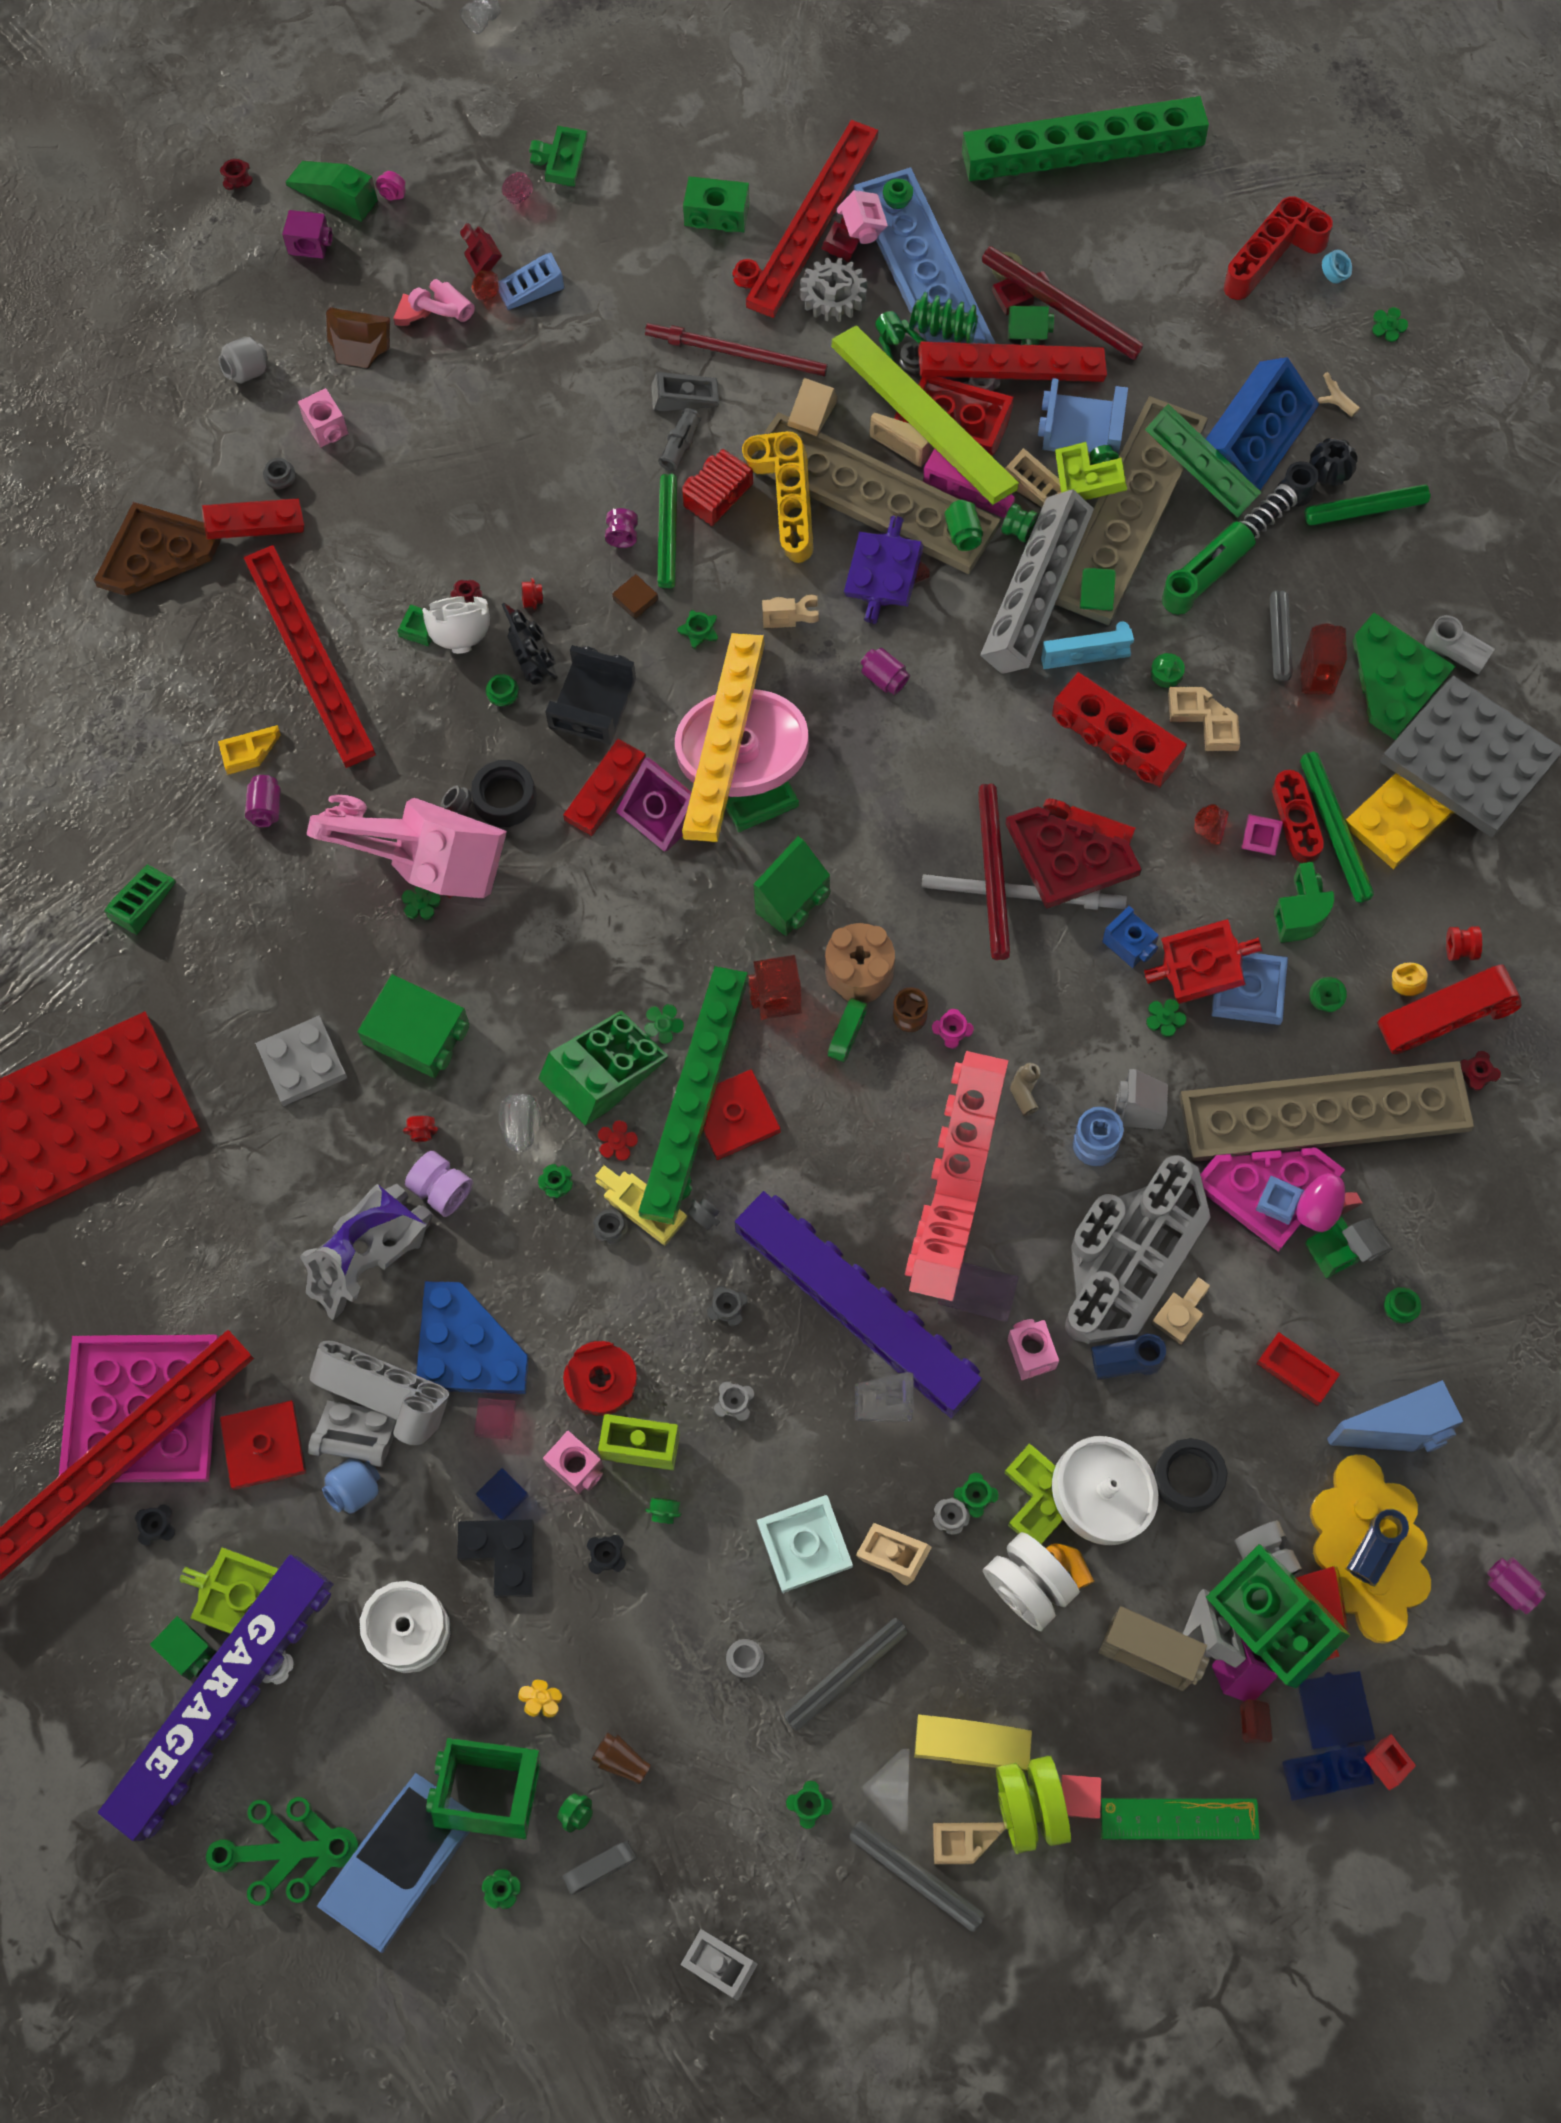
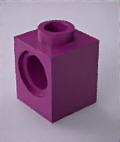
[282,210,333,259]

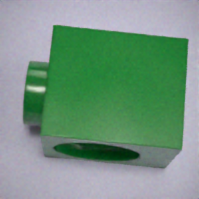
[150,1616,217,1680]

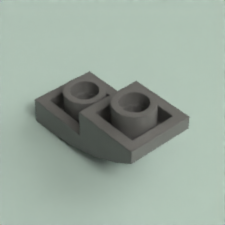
[1342,1218,1393,1263]

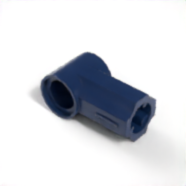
[1091,1334,1166,1380]
[1345,1509,1409,1587]

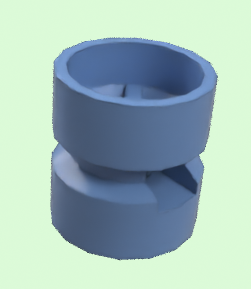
[1073,1107,1124,1166]

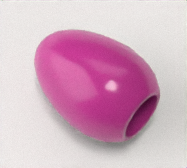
[1296,1173,1345,1232]

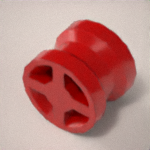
[1446,926,1482,961]

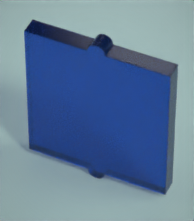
[1298,1671,1375,1750]

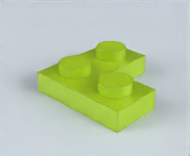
[1055,442,1127,500]
[1004,1443,1063,1545]

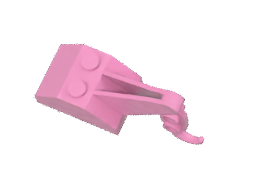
[307,795,507,898]

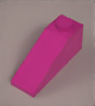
[923,448,1015,518]

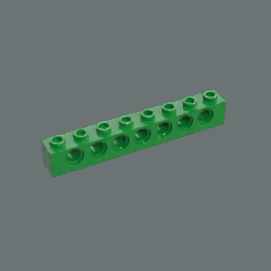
[962,96,1209,181]

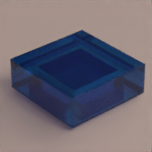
[476,1468,529,1520]

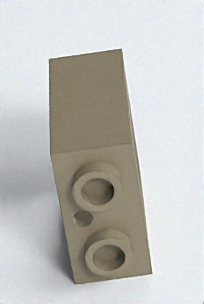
[1098,1606,1210,1691]

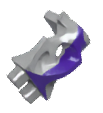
[300,1184,433,1320]

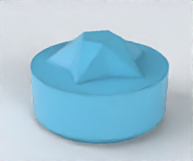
[1322,250,1352,284]

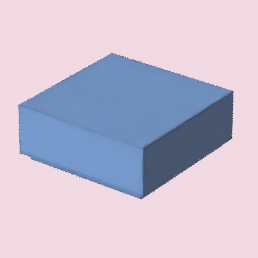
[1255,1176,1304,1225]

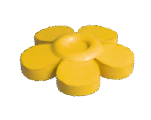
[518,1680,562,1718]

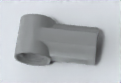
[1424,615,1495,675]

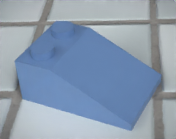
[1327,1380,1463,1452]

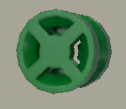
[1001,503,1038,543]

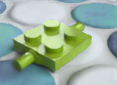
[180,1547,278,1634]

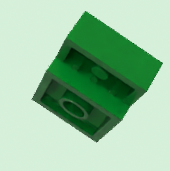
[1206,1544,1350,1689]

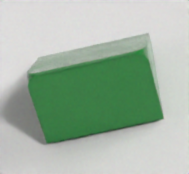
[1080,568,1116,611]

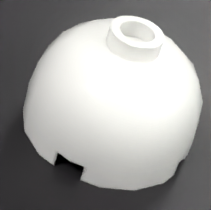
[422,596,490,654]

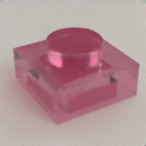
[474,1398,516,1440]

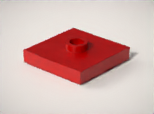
[703,1069,781,1160]
[220,1400,306,1490]

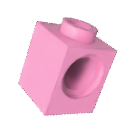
[298,388,348,448]
[1007,1319,1059,1380]
[543,1431,604,1494]

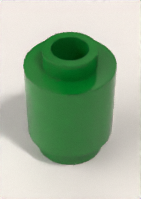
[944,500,983,551]

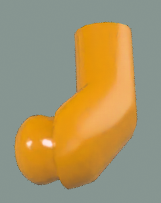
[1046,1543,1094,1589]

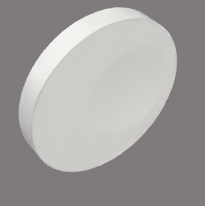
[1052,1436,1158,1545]

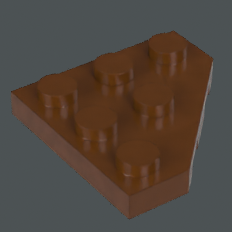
[94,502,222,596]

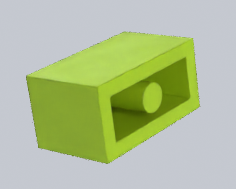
[598,1414,680,1470]

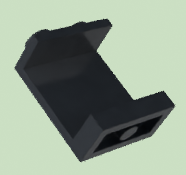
[545,645,636,745]

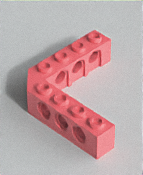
[905,1051,1009,1301]

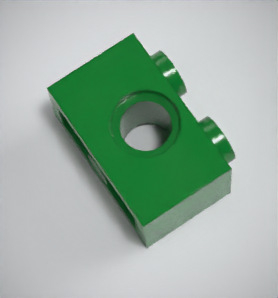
[683,176,750,233]

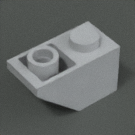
[1115,1069,1168,1130]

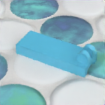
[1041,622,1134,669]

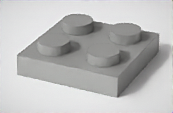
[255,1015,347,1106]

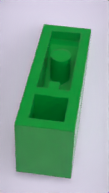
[286,161,378,222]

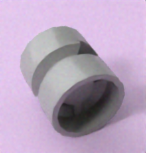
[1234,1520,1302,1575]

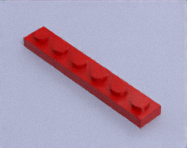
[918,341,1107,382]

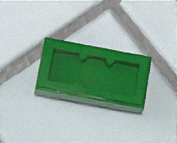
[726,781,799,833]

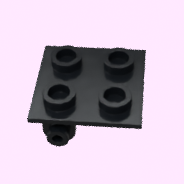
[501,603,558,685]

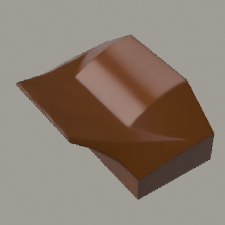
[326,307,390,368]

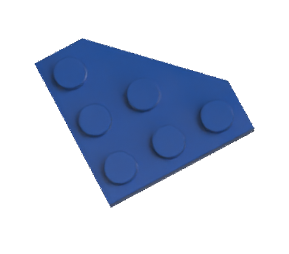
[416,1281,529,1394]

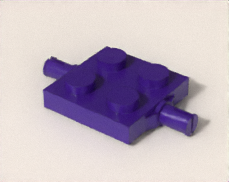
[844,516,924,624]

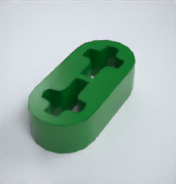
[827,998,868,1063]

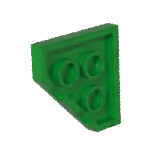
[1353,613,1456,740]

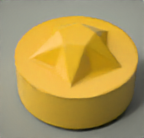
[1392,963,1428,996]

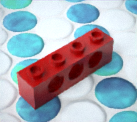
[1052,672,1187,788]

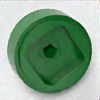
[1151,653,1185,688]
[1309,977,1347,1012]

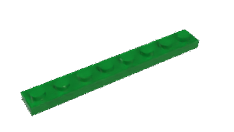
[638,966,749,1225]

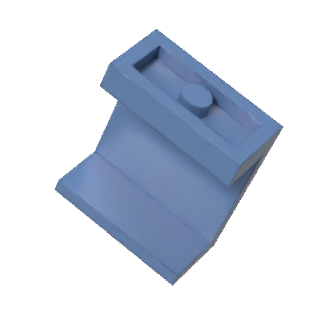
[1038,378,1128,455]

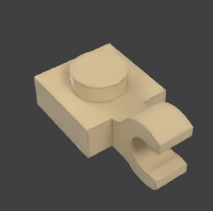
[762,595,819,628]
[1151,1277,1210,1345]

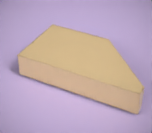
[933,1822,1006,1865]

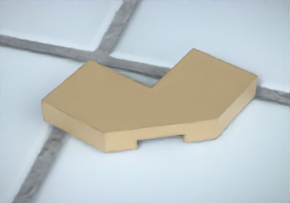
[1168,687,1240,751]

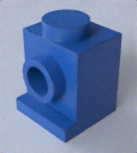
[1102,906,1159,968]

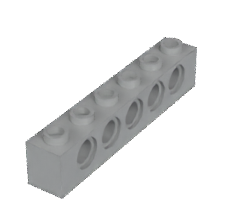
[980,489,1094,674]

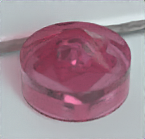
[502,172,533,204]

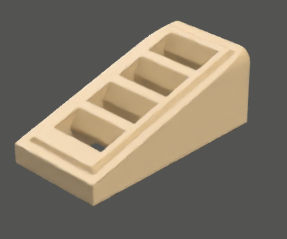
[870,413,934,467]
[1005,448,1061,507]

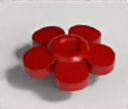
[598,1120,638,1161]

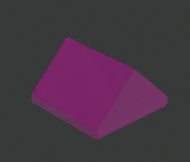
[616,757,692,852]

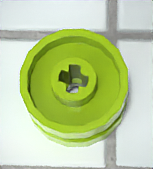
[996,1756,1071,1854]

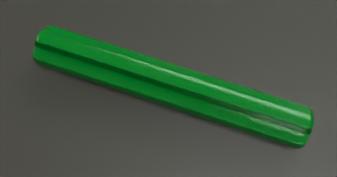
[657,474,677,589]
[1304,484,1431,525]

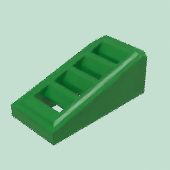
[104,864,176,935]

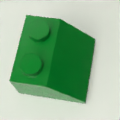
[753,836,831,936]

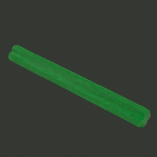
[1300,751,1374,903]

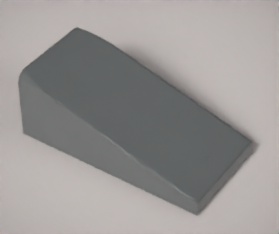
[651,372,719,411]

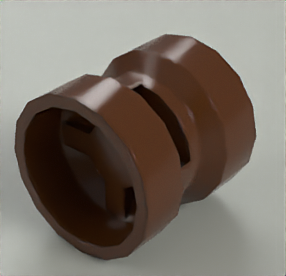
[893,987,928,1032]

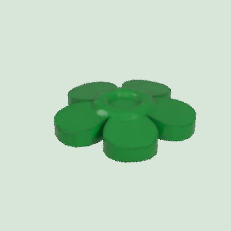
[1372,307,1408,342]
[401,886,441,920]
[1146,999,1186,1037]
[644,1004,684,1044]

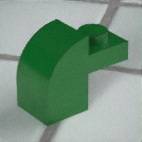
[1274,862,1334,943]

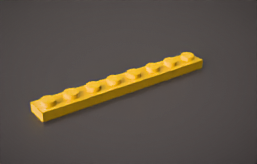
[682,633,765,842]

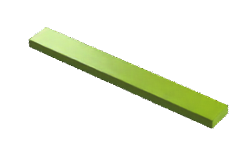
[831,325,1019,505]

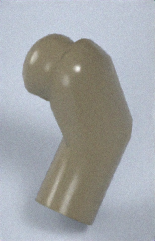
[1010,1063,1041,1116]

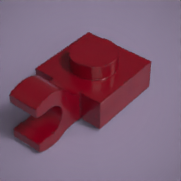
[460,223,502,278]
[992,271,1050,316]

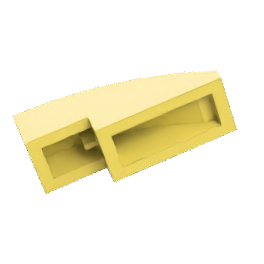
[914,1714,1032,1771]

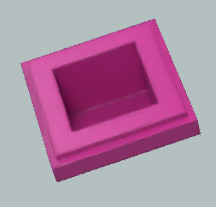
[1242,814,1283,855]

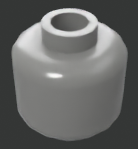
[218,337,268,384]

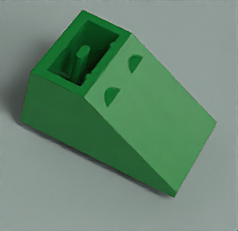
[538,1010,668,1126]

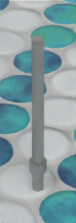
[922,874,1127,910]

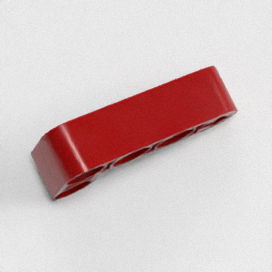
[1224,196,1333,300]
[1377,965,1522,1054]

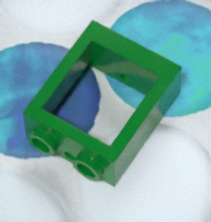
[426,1738,541,1839]

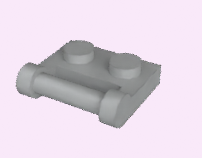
[308,1400,397,1467]

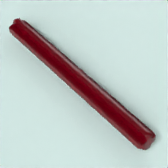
[982,246,1143,359]
[978,783,1010,961]

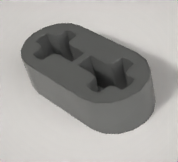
[562,1841,637,1895]

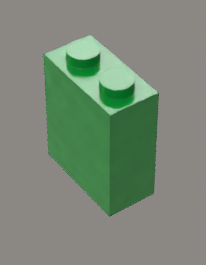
[357,974,469,1079]

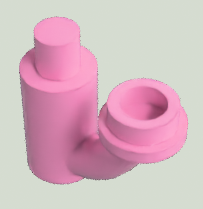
[408,279,475,322]

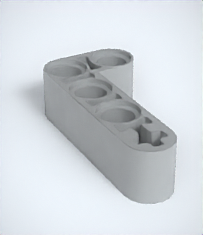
[309,1341,449,1445]

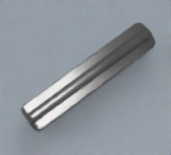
[1270,590,1293,681]

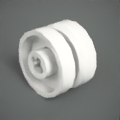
[983,1532,1080,1631]
[360,1581,451,1673]

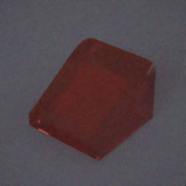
[1239,1699,1273,1744]

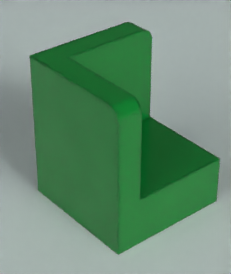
[1305,1217,1360,1279]

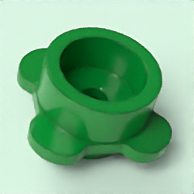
[954,1473,999,1518]
[786,1781,832,1829]

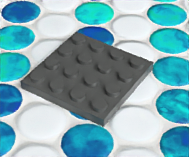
[1380,675,1561,838]

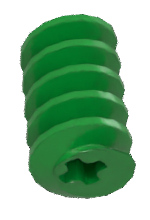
[909,292,978,343]

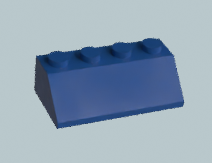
[1206,357,1319,490]

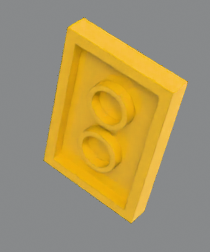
[1345,773,1454,869]

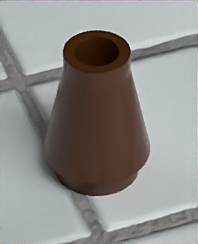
[591,1732,651,1785]

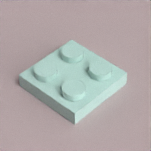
[757,1495,853,1593]

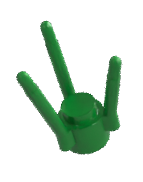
[875,311,927,361]

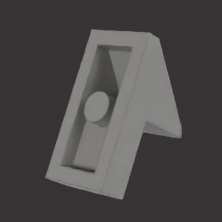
[1183,1589,1246,1668]
[680,1929,758,2001]

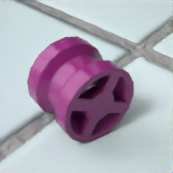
[605,508,638,548]

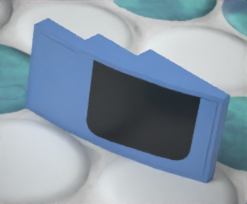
[317,1773,472,1953]

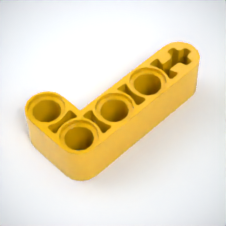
[742,431,813,563]

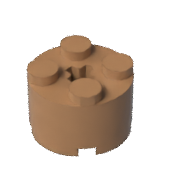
[825,923,895,1003]

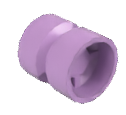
[405,1151,473,1217]

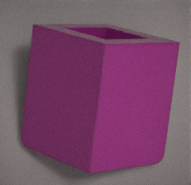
[1212,1637,1278,1703]

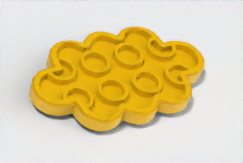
[1310,1454,1431,1644]

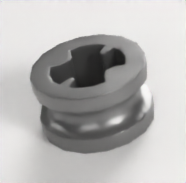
[900,341,920,374]

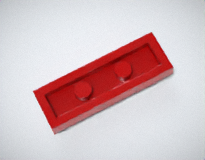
[202,498,304,539]
[563,739,646,836]

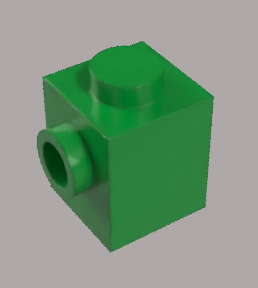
[1008,306,1054,345]

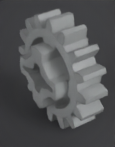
[800,258,867,322]

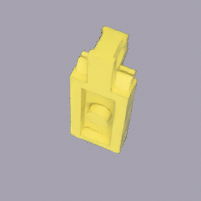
[595,1165,687,1246]

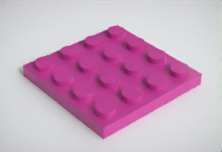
[58,1335,219,1483]

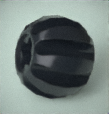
[1309,437,1358,486]

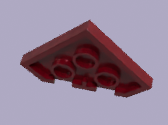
[1005,806,1142,909]

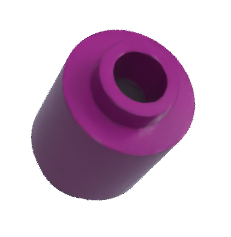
[861,647,910,695]
[245,775,281,827]
[1487,1557,1546,1614]

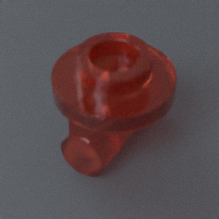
[1195,804,1229,845]

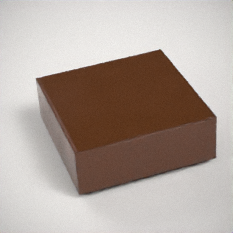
[612,574,658,619]

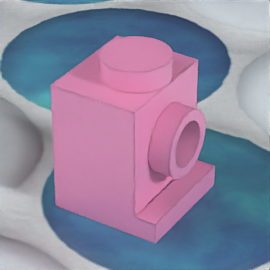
[837,190,888,244]

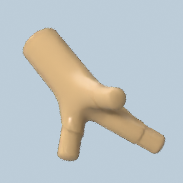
[1318,372,1360,418]

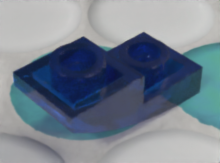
[1282,1745,1374,1801]

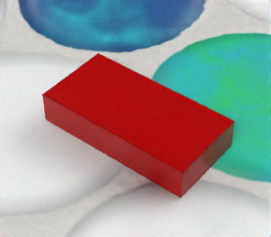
[1256,1332,1340,1406]

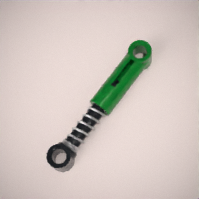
[1162,461,1318,615]

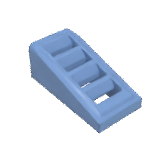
[495,252,564,310]

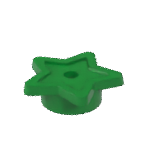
[677,610,718,648]

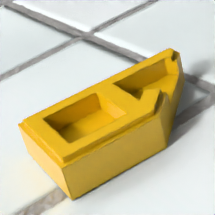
[218,725,281,775]

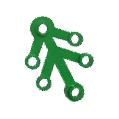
[206,1797,359,1906]

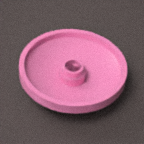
[675,689,809,797]

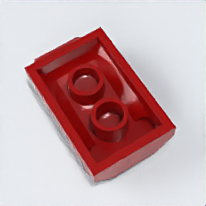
[894,376,1013,456]

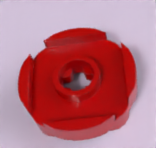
[563,1341,637,1416]

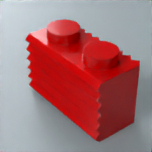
[682,449,753,526]

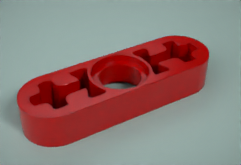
[1272,770,1324,863]

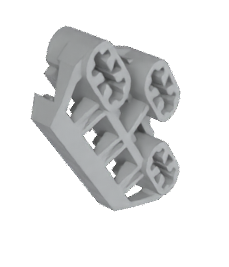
[1065,1155,1211,1344]

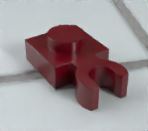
[822,215,860,262]

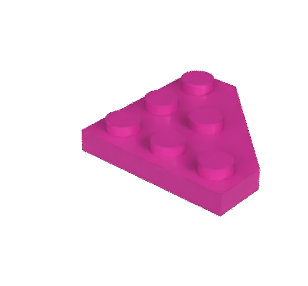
[1200,1148,1345,1252]

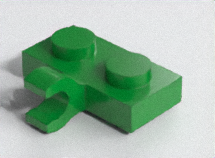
[529,126,587,187]

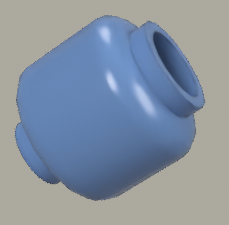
[322,1458,380,1513]

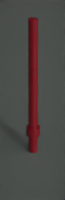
[645,323,828,377]

